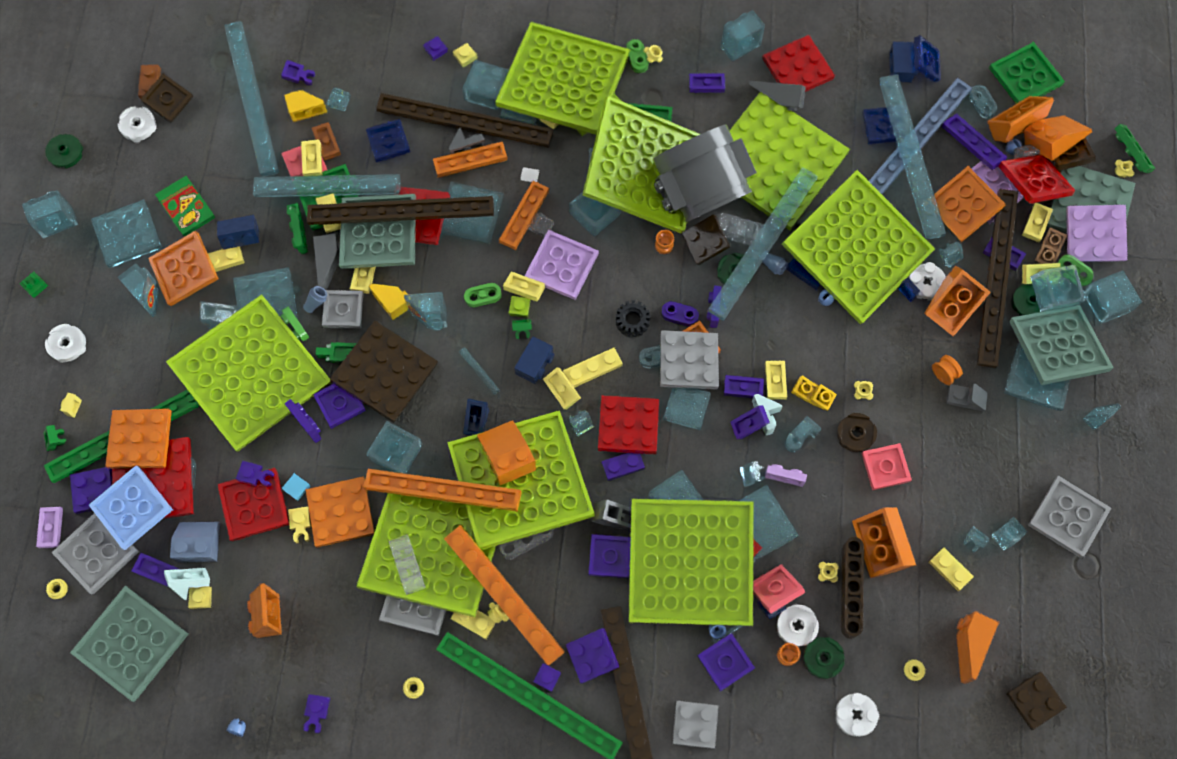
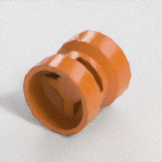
[655,230,674,254]
[777,643,800,666]

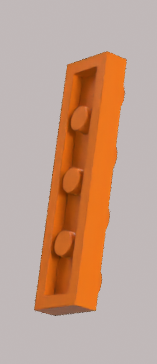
[433,141,508,178]
[499,181,549,250]

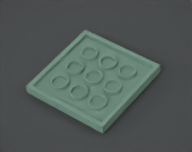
[1046,166,1136,233]
[339,194,416,269]
[1009,305,1113,385]
[70,586,189,702]

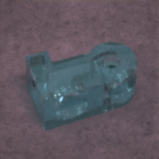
[785,416,822,453]

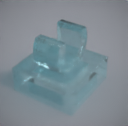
[327,87,351,111]
[939,241,963,268]
[569,410,594,436]
[740,461,765,486]
[963,526,989,552]

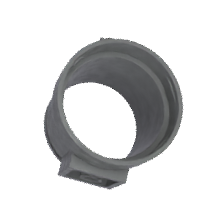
[653,124,757,222]

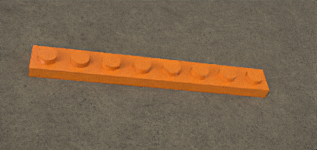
[363,469,522,511]
[444,525,565,666]

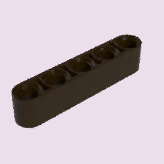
[841,537,864,639]

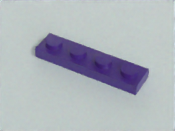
[942,113,1007,170]

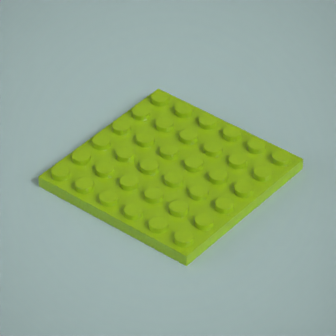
[496,22,630,135]
[730,92,850,230]
[582,96,700,234]
[782,170,935,324]
[166,294,331,452]
[447,410,595,550]
[357,493,496,617]
[629,499,754,626]

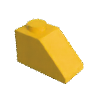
[284,90,328,122]
[369,284,411,320]

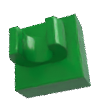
[19,271,48,298]
[512,319,532,339]
[43,425,66,451]

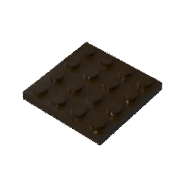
[330,320,438,423]

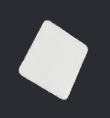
[521,168,539,182]

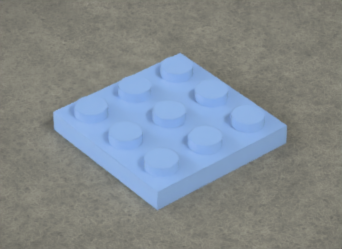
[89,465,173,550]

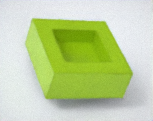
[509,296,530,318]

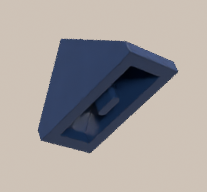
[463,399,489,436]

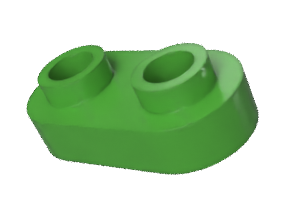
[626,40,649,73]
[1058,255,1094,286]
[464,283,501,307]
[280,306,309,342]

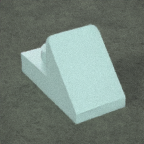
[752,394,783,436]
[164,568,210,600]

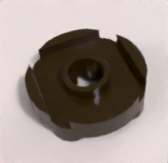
[837,413,877,452]

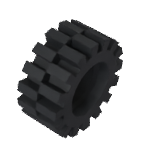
[616,300,650,337]

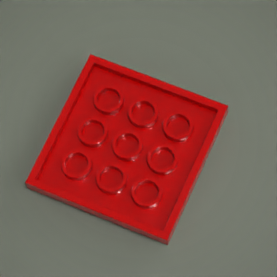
[112,437,194,519]

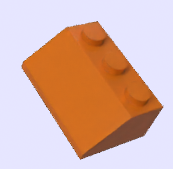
[987,96,1054,143]
[852,508,916,578]

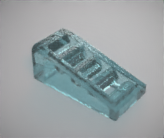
[1083,403,1121,430]

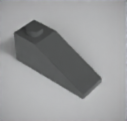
[749,81,806,111]
[313,233,340,290]
[591,499,631,531]

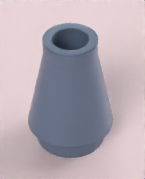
[759,251,788,275]
[303,286,327,313]

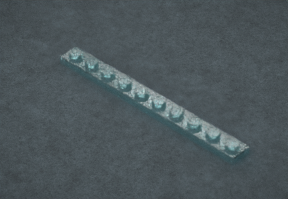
[224,21,279,177]
[879,75,946,239]
[708,167,818,321]

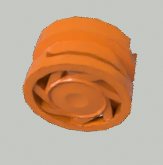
[932,355,963,385]

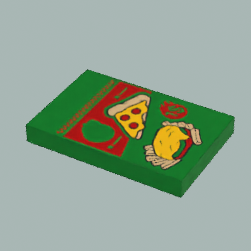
[155,176,216,237]

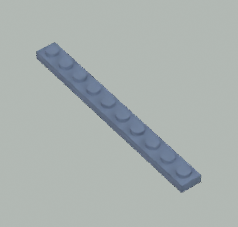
[869,78,972,194]

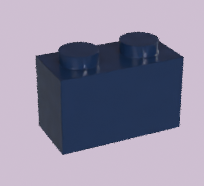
[889,42,918,82]
[217,215,259,250]
[514,337,555,384]

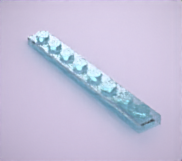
[253,174,401,197]

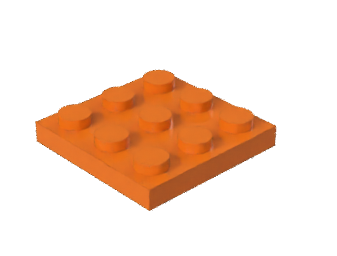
[925,166,1006,242]
[148,231,219,306]
[105,409,172,469]
[305,476,375,548]

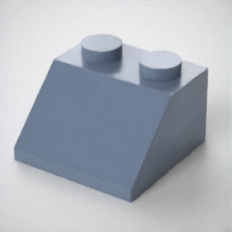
[170,522,220,562]

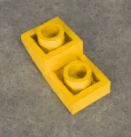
[791,375,837,411]

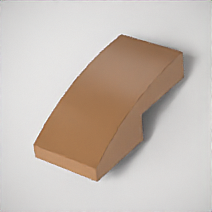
[1035,228,1067,264]

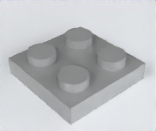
[322,290,364,329]
[673,701,718,749]

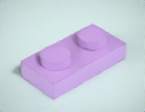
[764,464,807,487]
[36,507,63,548]

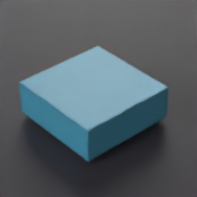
[282,473,310,501]

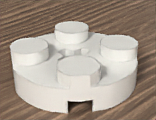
[118,106,157,143]
[908,262,946,300]
[45,324,86,363]
[777,605,819,647]
[836,693,879,736]

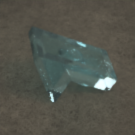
[199,302,237,329]
[992,517,1027,550]

